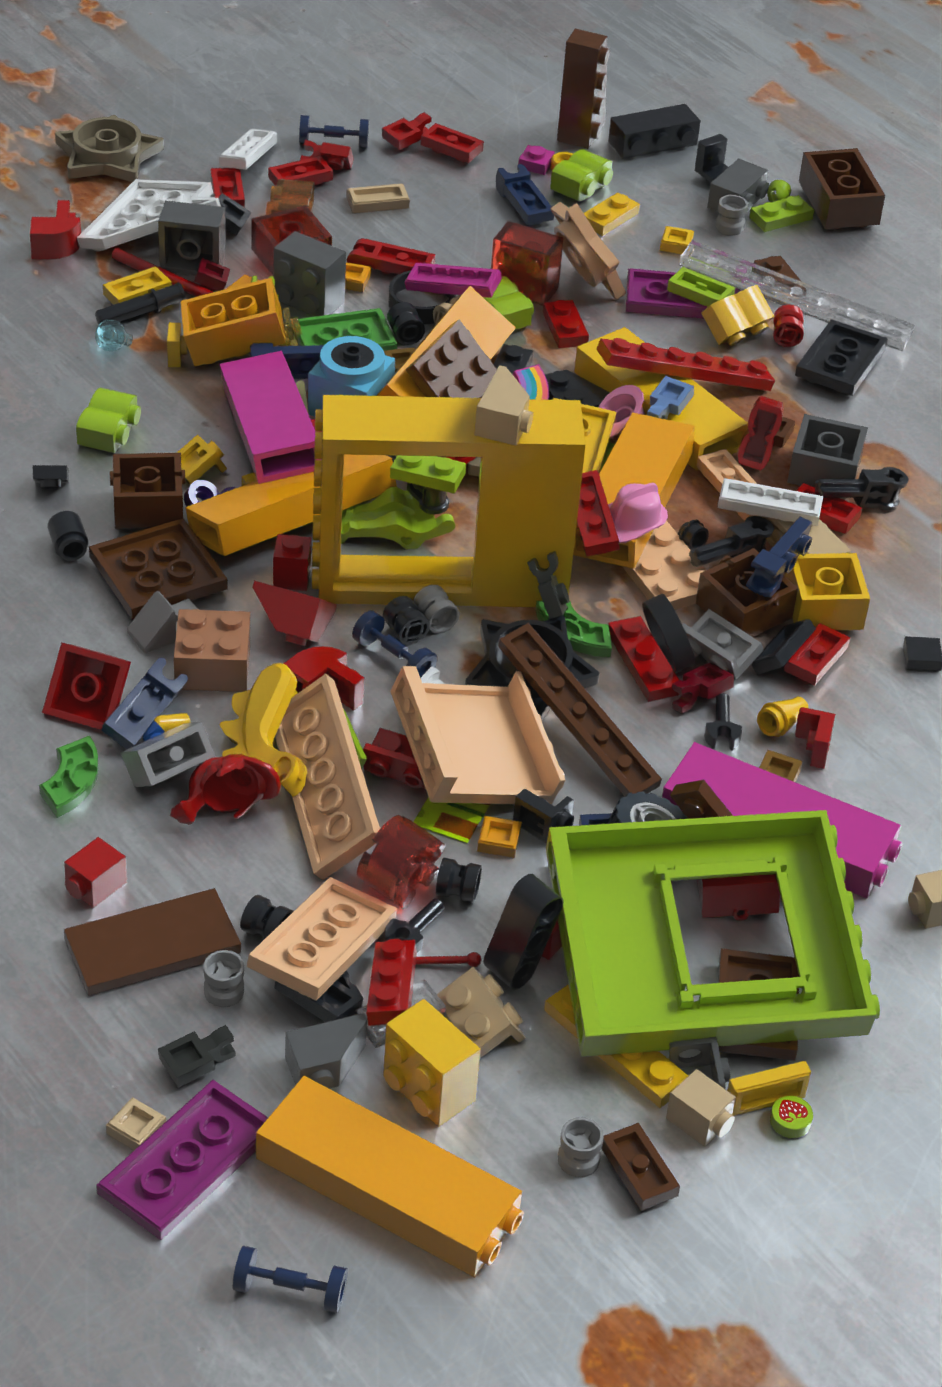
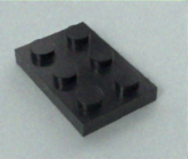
[795,319,888,396]

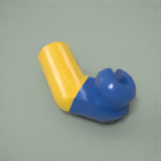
[143,713,190,742]

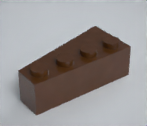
[557,28,610,149]

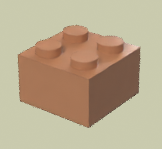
[174,609,250,692]

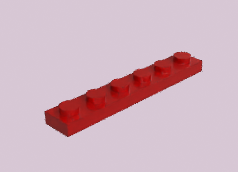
[596,338,775,391]

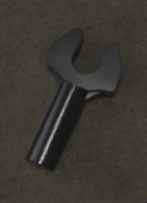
[704,693,742,750]
[384,898,445,953]

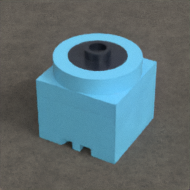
[308,336,395,417]

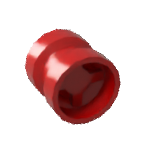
[773,305,804,347]

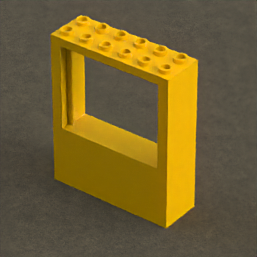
[312,395,586,607]

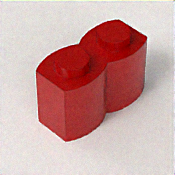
[738,396,784,471]

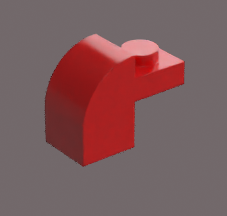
[30,200,81,259]
[283,646,365,711]

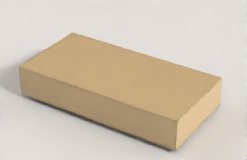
[346,184,410,213]

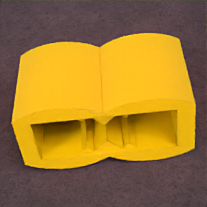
[701,285,775,346]

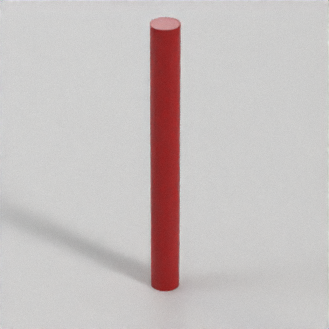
[112,248,213,297]

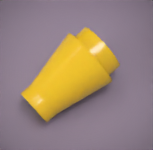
[757,696,809,737]

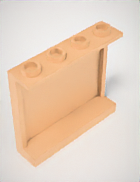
[390,666,565,804]

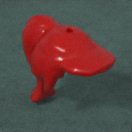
[170,754,281,825]

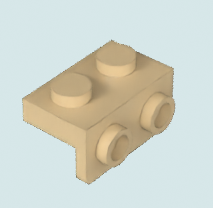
[435,967,526,1058]

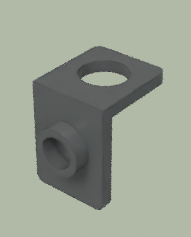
[669,1037,730,1089]

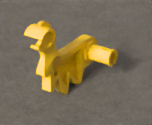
[219,663,307,797]

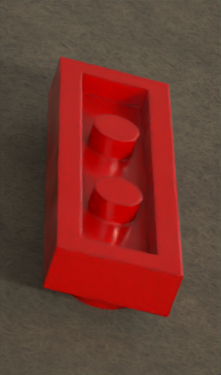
[577,470,620,557]
[608,616,681,702]
[366,939,417,1026]

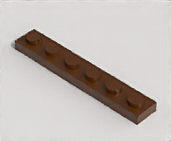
[498,623,662,796]

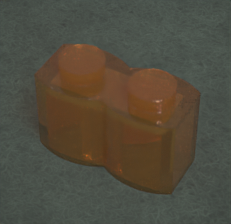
[266,179,314,230]

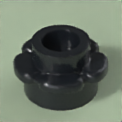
[678,519,709,550]

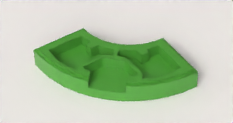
[535,601,612,657]
[39,736,98,818]

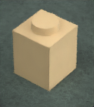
[908,870,942,929]
[666,1069,736,1146]

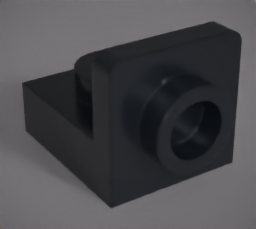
[695,134,728,183]
[218,193,252,236]
[513,789,574,844]

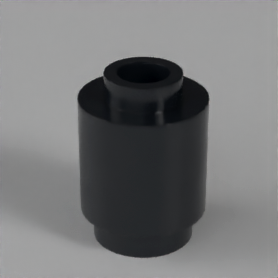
[47,511,88,561]

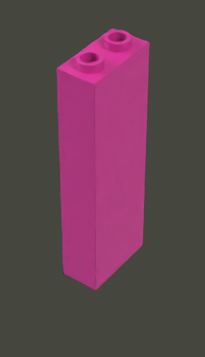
[220,351,321,484]
[662,742,902,899]

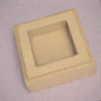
[106,1097,166,1150]

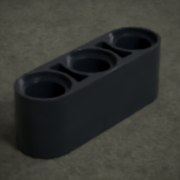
[483,874,564,990]

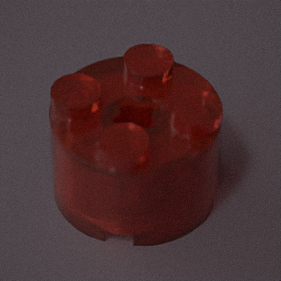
[357,815,445,909]

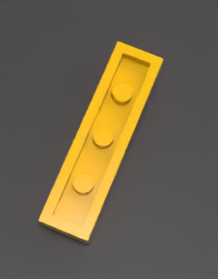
[544,984,689,1108]

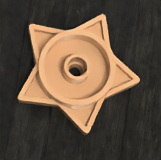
[550,202,626,300]

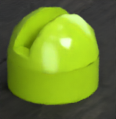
[767,180,791,202]

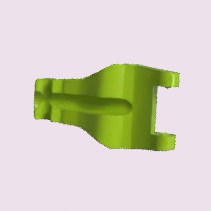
[341,487,455,550]

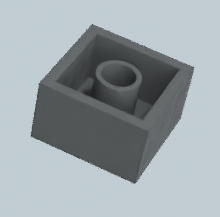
[158,200,226,276]
[274,231,346,316]
[787,414,868,488]

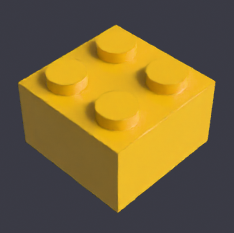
[785,553,870,630]
[383,999,481,1127]

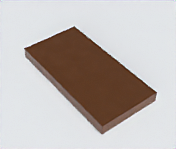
[64,888,241,996]

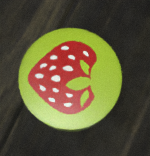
[770,1096,813,1138]

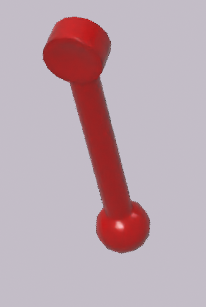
[416,952,482,968]

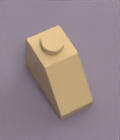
[475,365,533,446]

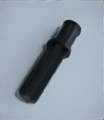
[95,282,186,328]

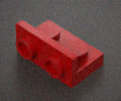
[363,728,426,789]

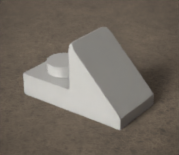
[127,591,198,653]

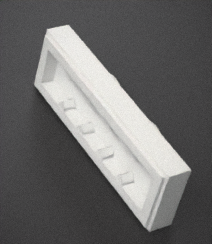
[219,129,277,170]
[718,478,823,526]

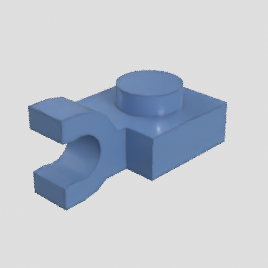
[647,376,694,420]

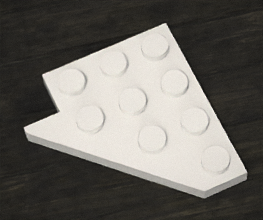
[77,179,221,251]

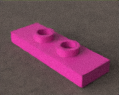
[405,263,502,298]

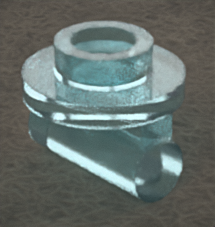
[95,320,133,352]

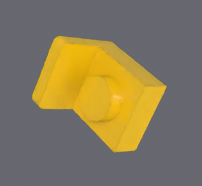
[176,434,227,485]

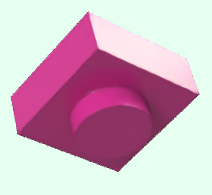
[518,145,555,175]

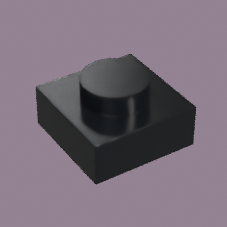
[33,465,69,488]

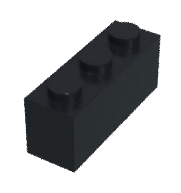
[608,104,701,159]

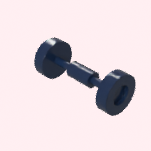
[299,115,369,148]
[352,610,438,678]
[232,1245,348,1313]

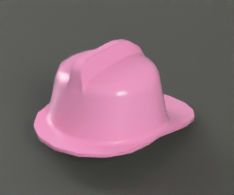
[598,385,645,441]
[608,482,668,543]

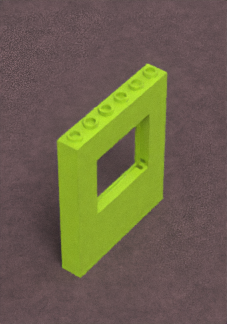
[546,810,880,1057]

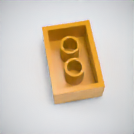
[181,278,286,367]

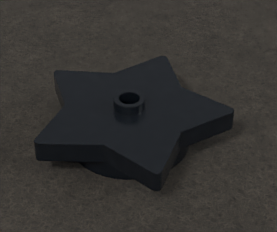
[465,615,600,721]

